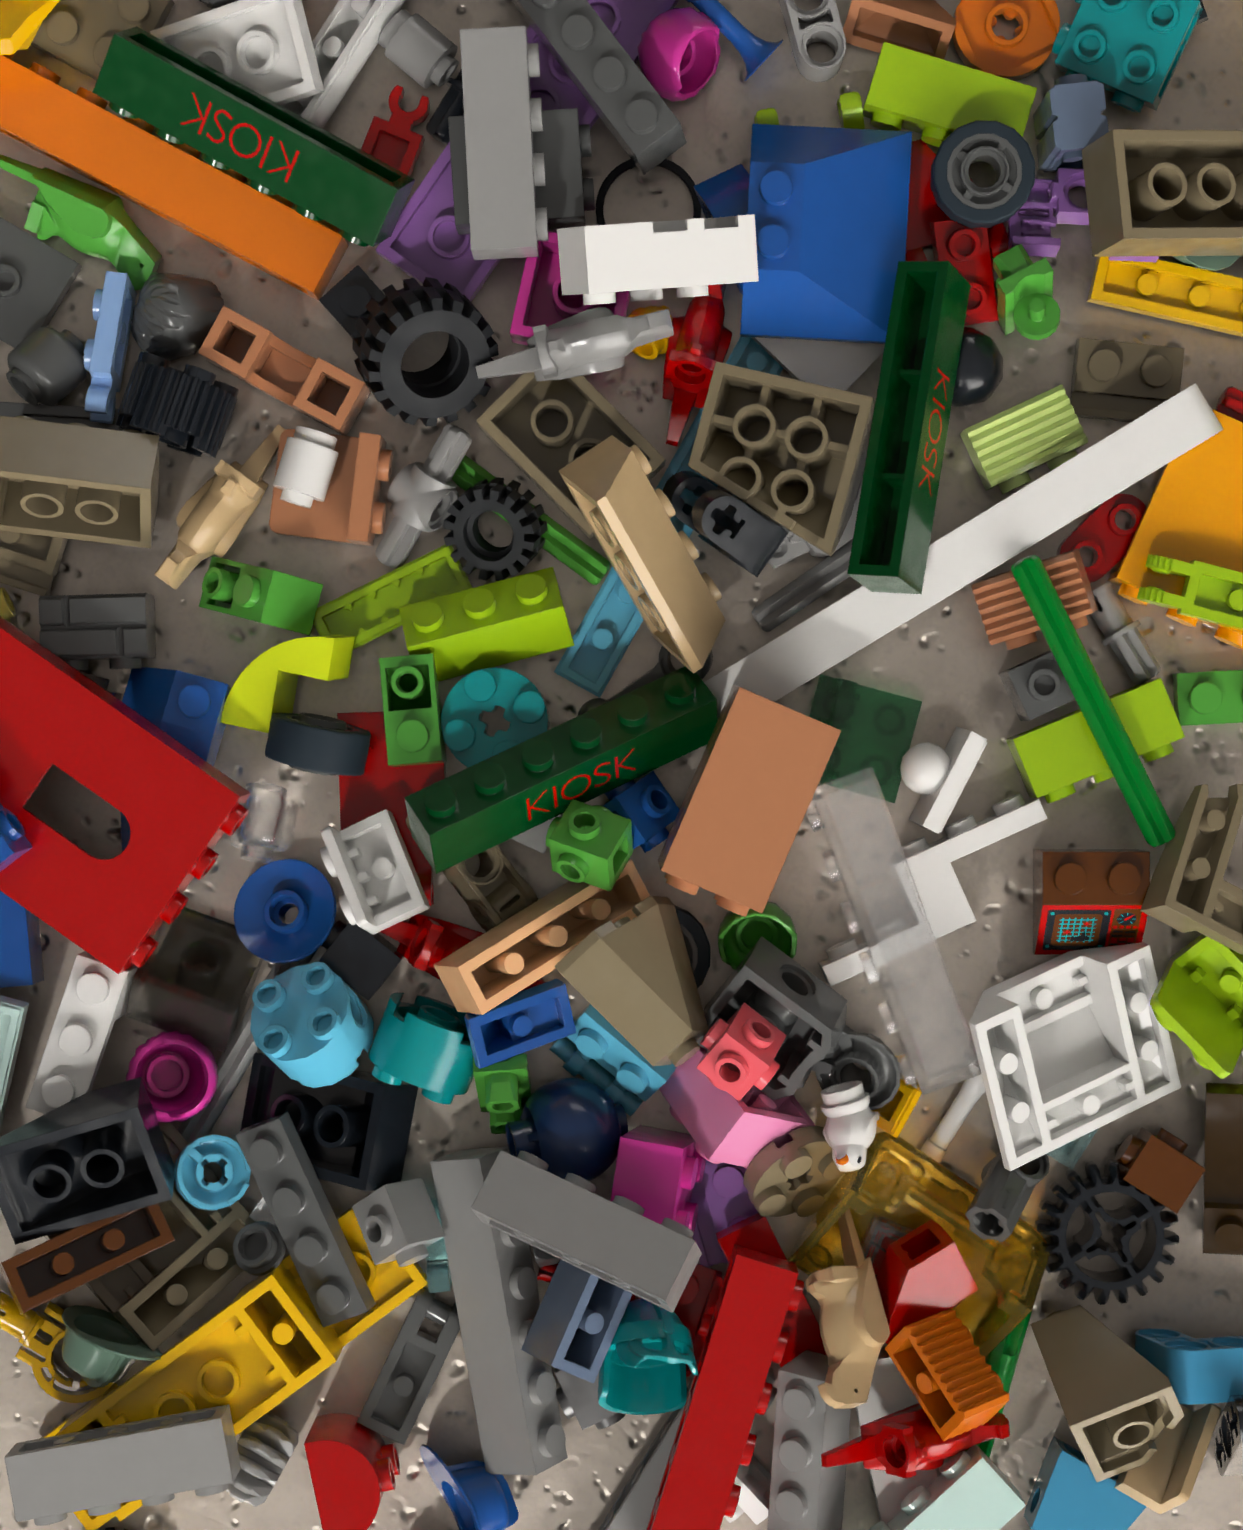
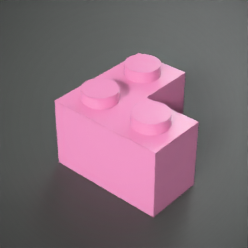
[659,1047,816,1169]

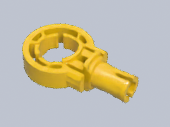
[0,1289,114,1403]

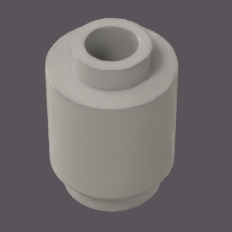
[378,9,459,89]

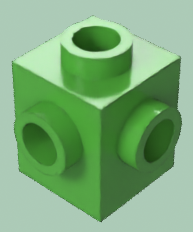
[546,799,633,892]

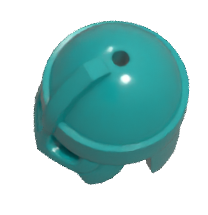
[598,1298,698,1415]

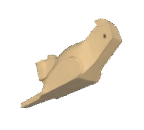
[154,424,286,590]
[805,1208,890,1409]

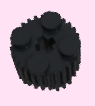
[116,352,239,458]

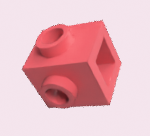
[696,1002,787,1101]

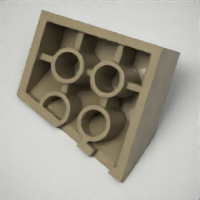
[688,361,875,557]

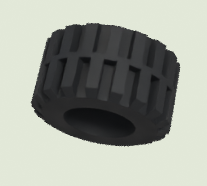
[352,277,499,427]

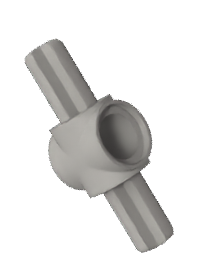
[375,424,472,569]

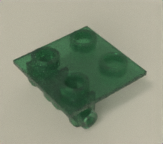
[809,674,922,803]

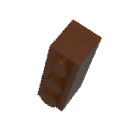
[0,1203,175,1315]

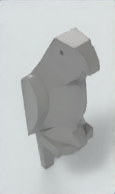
[476,307,674,381]

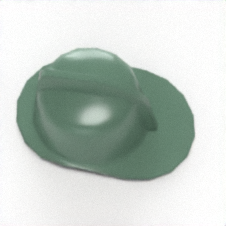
[61,1305,162,1388]

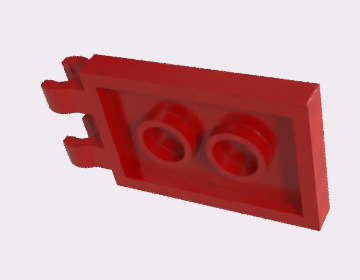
[337,711,446,906]

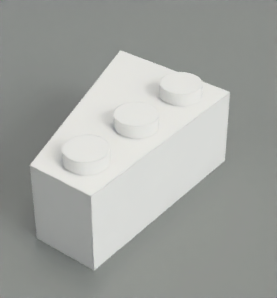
[557,214,759,305]

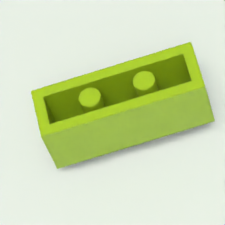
[863,42,1037,147]
[399,567,574,682]
[1005,678,1185,804]

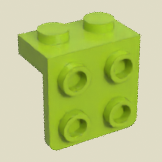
[1150,934,1243,1079]

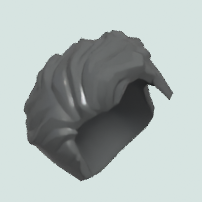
[131,272,224,361]

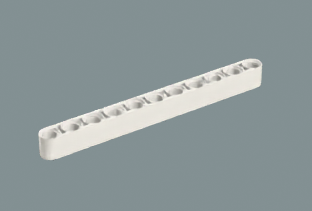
[704,383,1224,720]

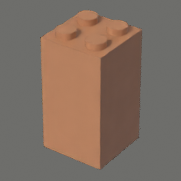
[658,684,841,917]

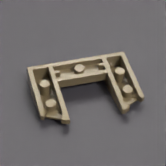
[1140,784,1243,955]

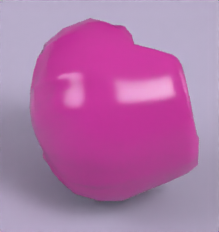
[637,7,720,102]
[126,1031,219,1123]

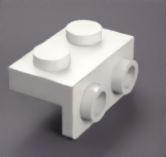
[320,809,431,935]

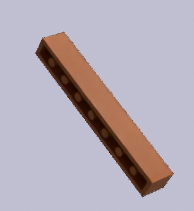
[0,54,349,301]

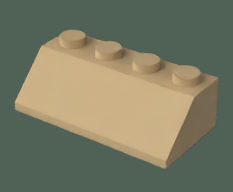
[559,435,726,674]

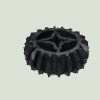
[1034,1160,1179,1305]

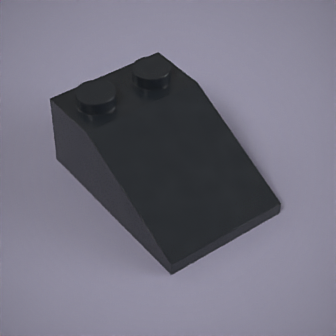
[240,1053,418,1191]
[0,1077,175,1245]

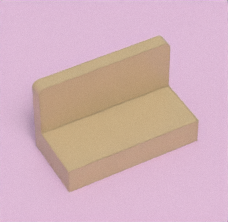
[1114,1403,1221,1514]

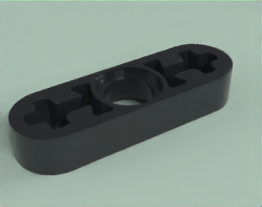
[1213,1394,1243,1476]

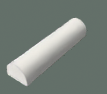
[282,0,406,129]

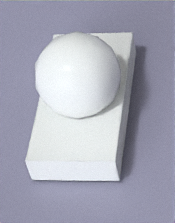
[900,727,988,834]

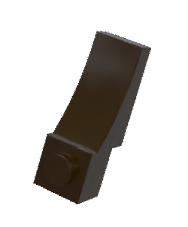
[1202,1083,1243,1255]

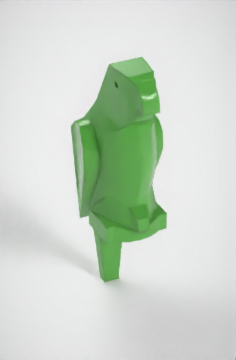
[0,154,162,291]

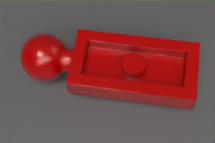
[929,176,999,326]

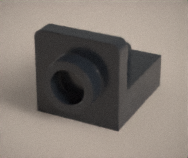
[319,265,386,339]

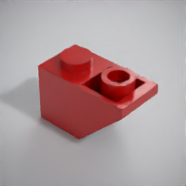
[876,1218,979,1345]

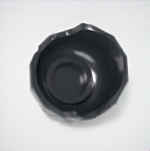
[952,327,1003,407]

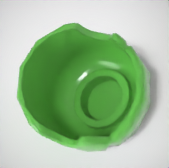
[717,902,797,970]

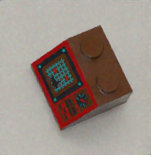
[1033,849,1150,955]

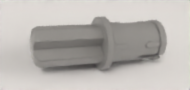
[1091,581,1161,685]

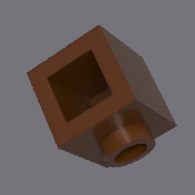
[1115,1127,1206,1213]

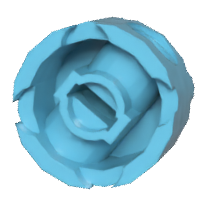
[250,962,374,1088]

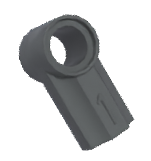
[965,1152,1050,1242]

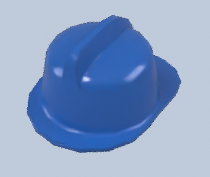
[419,1444,519,1530]

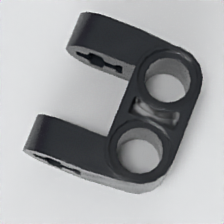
[662,471,788,577]

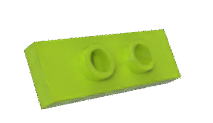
[313,545,473,650]

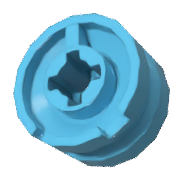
[174,1134,251,1210]

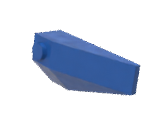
[120,667,231,852]

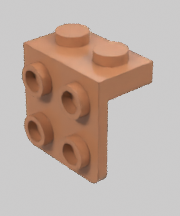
[269,429,393,546]

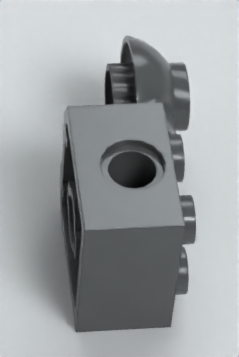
[697,936,900,1110]

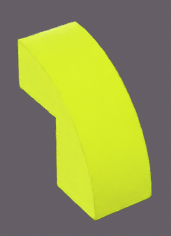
[220,635,355,733]

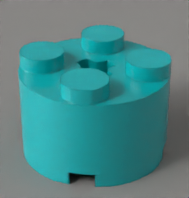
[441,668,550,767]
[368,992,474,1104]

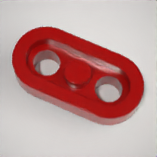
[1056,494,1147,583]

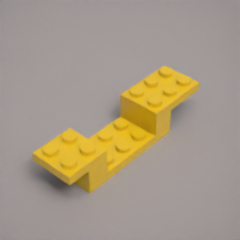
[40,1197,430,1530]

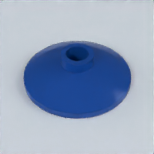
[234,859,336,963]

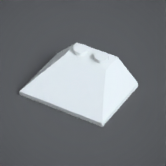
[969,942,1181,1171]

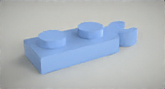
[84,271,137,424]

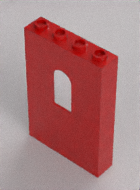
[0,616,251,974]

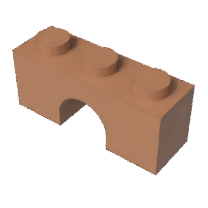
[198,305,371,436]

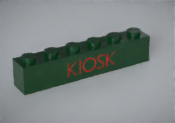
[93,26,415,247]
[847,261,971,594]
[404,666,718,874]

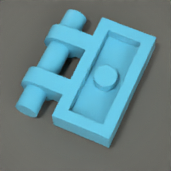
[549,1004,677,1116]

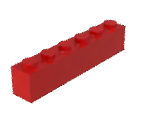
[646,1244,804,1530]

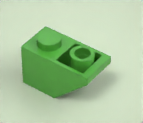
[199,556,323,636]
[379,653,447,767]

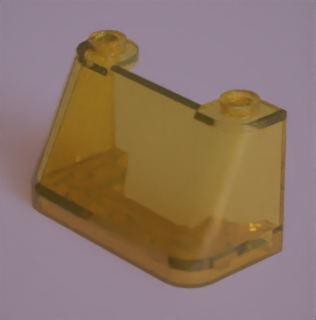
[788,1132,1049,1357]

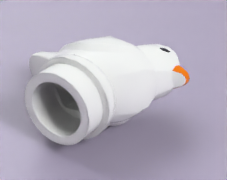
[820,1080,879,1172]

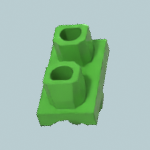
[993,244,1060,340]
[473,1053,533,1134]

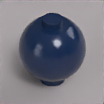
[505,1078,628,1181]

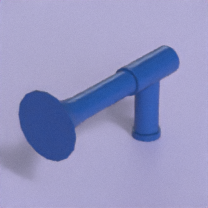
[686,0,783,81]

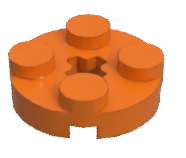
[952,0,1060,81]

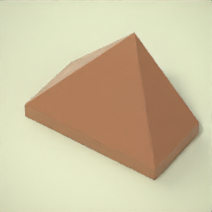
[843,0,957,60]

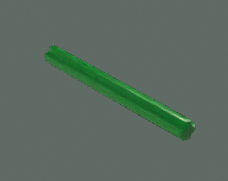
[1011,555,1176,847]

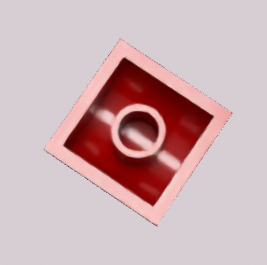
[304,1413,400,1530]

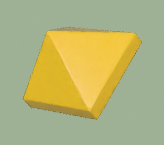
[872,1078,922,1138]

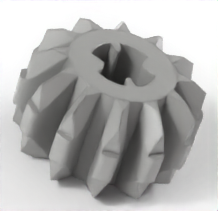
[226,1413,299,1507]

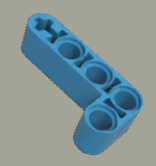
[1135,1328,1243,1405]

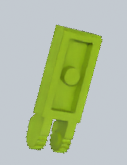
[1137,554,1243,631]

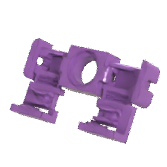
[1008,168,1159,263]

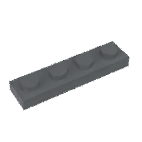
[235,1112,376,1327]

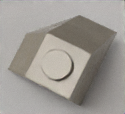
[555,896,709,1067]
[1030,1305,1184,1482]

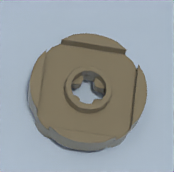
[743,1126,846,1217]

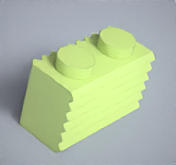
[960,384,1088,494]

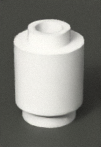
[273,426,339,509]

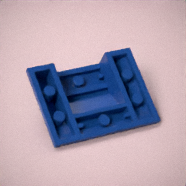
[740,124,912,344]

